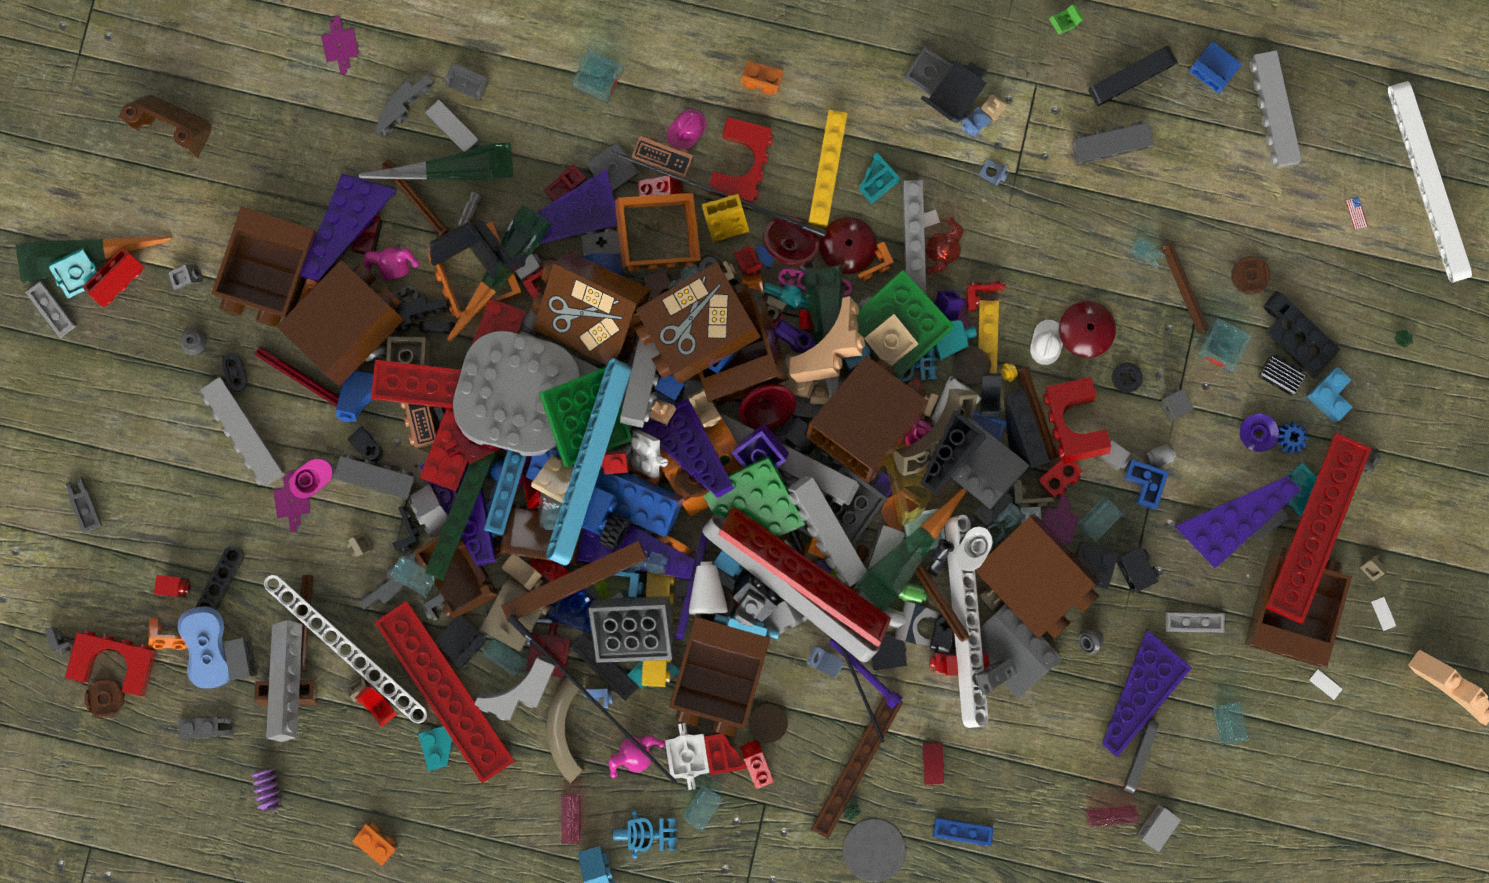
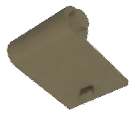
[480,579,551,652]

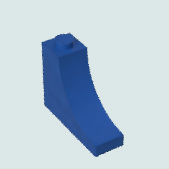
[336,371,374,422]

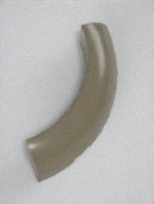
[894,389,977,476]
[547,676,584,784]

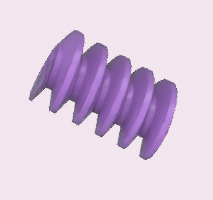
[251,768,282,811]

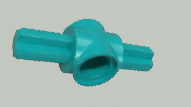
[763,282,817,311]

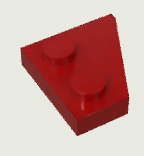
[704,734,747,775]

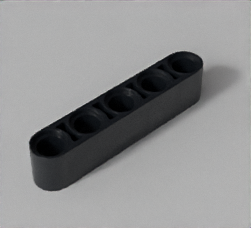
[1088,46,1178,106]
[195,546,244,610]

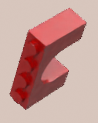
[708,117,774,204]
[1043,377,1111,463]
[65,630,157,696]

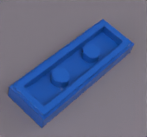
[933,817,994,846]

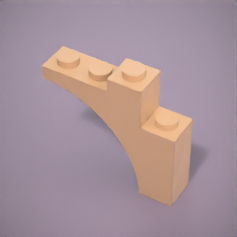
[789,296,865,383]
[1408,650,1489,726]

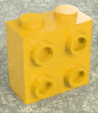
[702,194,749,242]

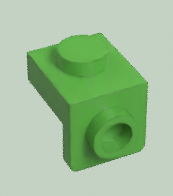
[1049,4,1084,35]

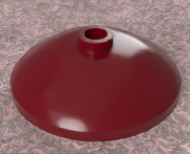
[763,216,819,265]
[820,217,877,274]
[1059,301,1116,358]
[739,384,796,430]

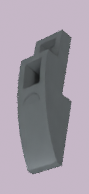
[375,74,434,138]
[359,550,418,610]

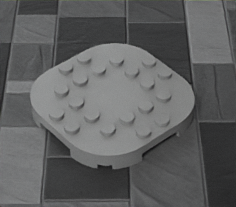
[453,331,580,456]

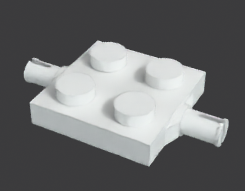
[629,430,668,478]
[665,723,709,790]

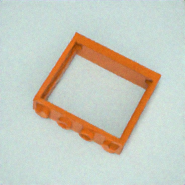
[615,193,701,272]
[427,222,523,320]

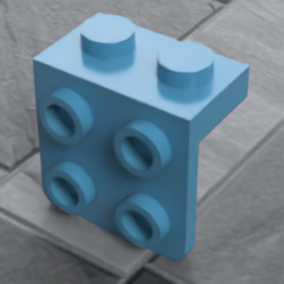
[612,569,644,598]

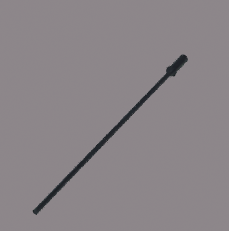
[610,150,827,237]
[789,529,885,743]
[507,614,677,784]

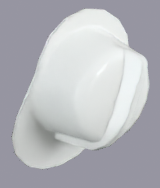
[1030,320,1063,365]
[955,527,993,571]

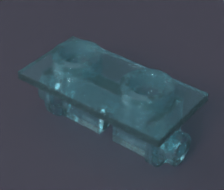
[631,550,668,574]

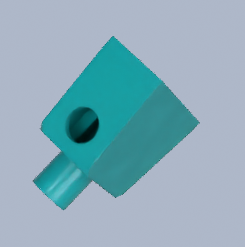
[935,320,977,361]

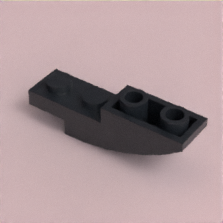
[390,296,449,335]

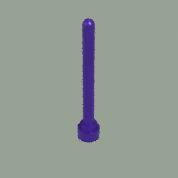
[829,638,903,709]

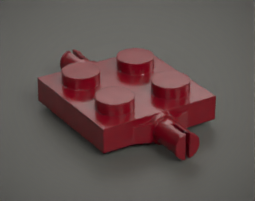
[446,426,501,465]
[526,622,571,677]

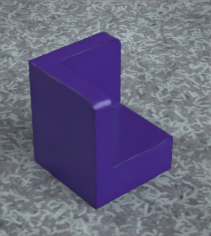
[934,290,964,320]

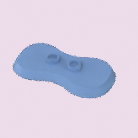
[178,607,230,689]

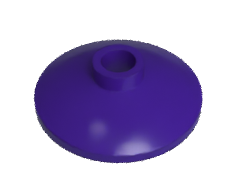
[1240,414,1279,452]

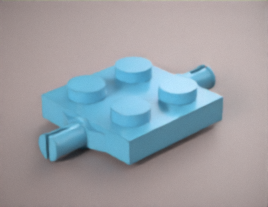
[714,613,780,639]

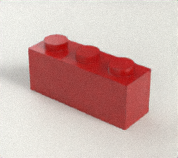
[82,247,145,308]

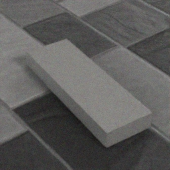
[425,100,479,154]
[25,281,76,338]
[1165,612,1225,633]

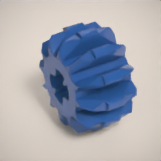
[1277,421,1309,454]

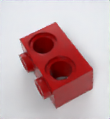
[1036,458,1083,498]
[154,575,191,598]

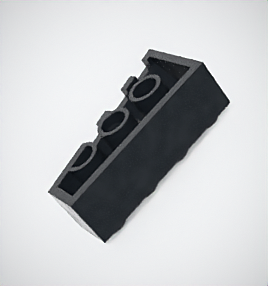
[1004,390,1050,471]
[920,410,987,497]

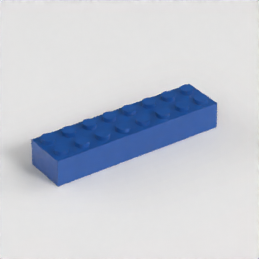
[526,447,684,537]

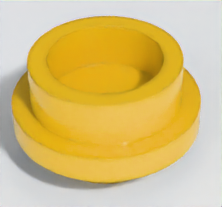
[1001,363,1018,382]

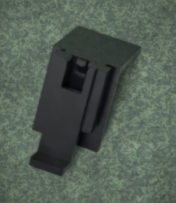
[921,61,988,124]
[429,219,526,280]

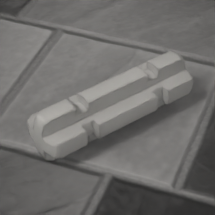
[458,192,481,226]

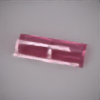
[561,794,581,844]
[1086,805,1138,828]

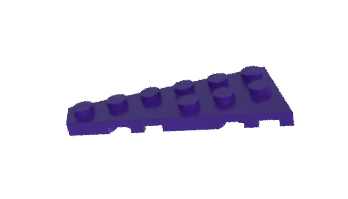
[504,169,617,251]
[301,173,396,282]
[638,398,734,498]
[419,463,497,566]
[1175,476,1301,568]
[578,514,696,580]
[1102,630,1192,757]

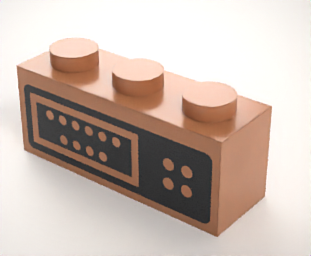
[632,135,694,178]
[401,403,437,449]

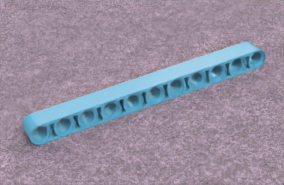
[546,358,631,565]

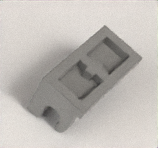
[1136,804,1181,852]

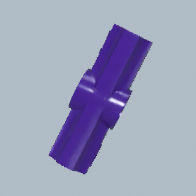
[774,319,818,353]

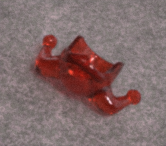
[926,217,964,275]

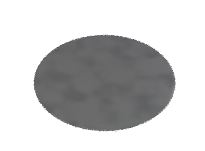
[843,819,905,882]

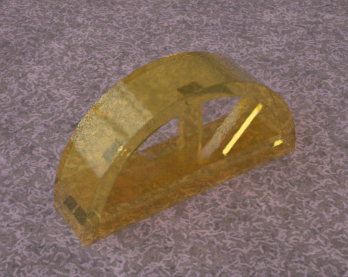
[885,448,932,526]

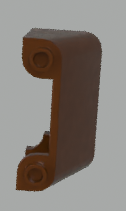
[118,95,211,158]
[499,504,582,566]
[413,535,498,618]

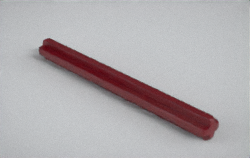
[255,347,339,407]

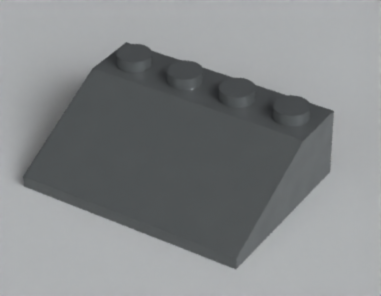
[953,418,1030,510]
[797,464,887,546]
[589,596,673,663]
[980,603,1062,698]

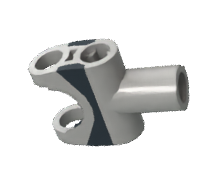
[881,601,939,646]

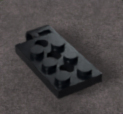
[1263,291,1340,378]

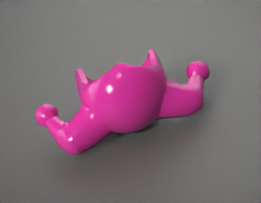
[364,247,420,280]
[608,735,665,778]

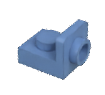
[961,107,991,137]
[584,688,613,708]

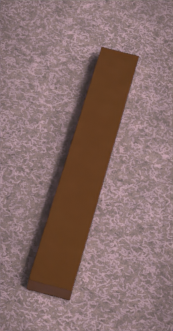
[501,541,648,623]
[811,696,903,839]

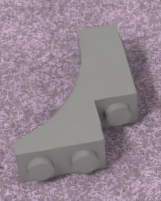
[474,654,556,720]

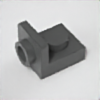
[168,264,203,290]
[735,592,765,627]
[424,594,445,621]
[45,627,74,654]

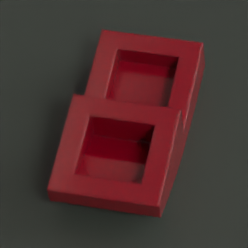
[544,164,586,202]
[352,215,381,255]
[923,742,944,785]

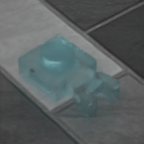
[1128,236,1166,268]

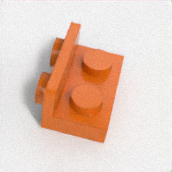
[741,60,784,95]
[352,822,398,866]

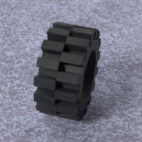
[600,513,631,551]

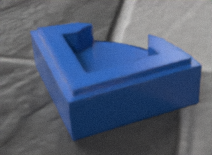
[756,245,774,268]

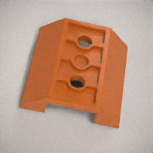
[660,415,744,517]

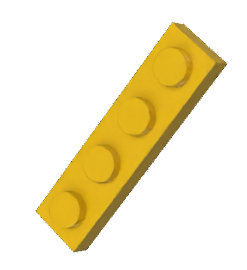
[978,300,999,373]

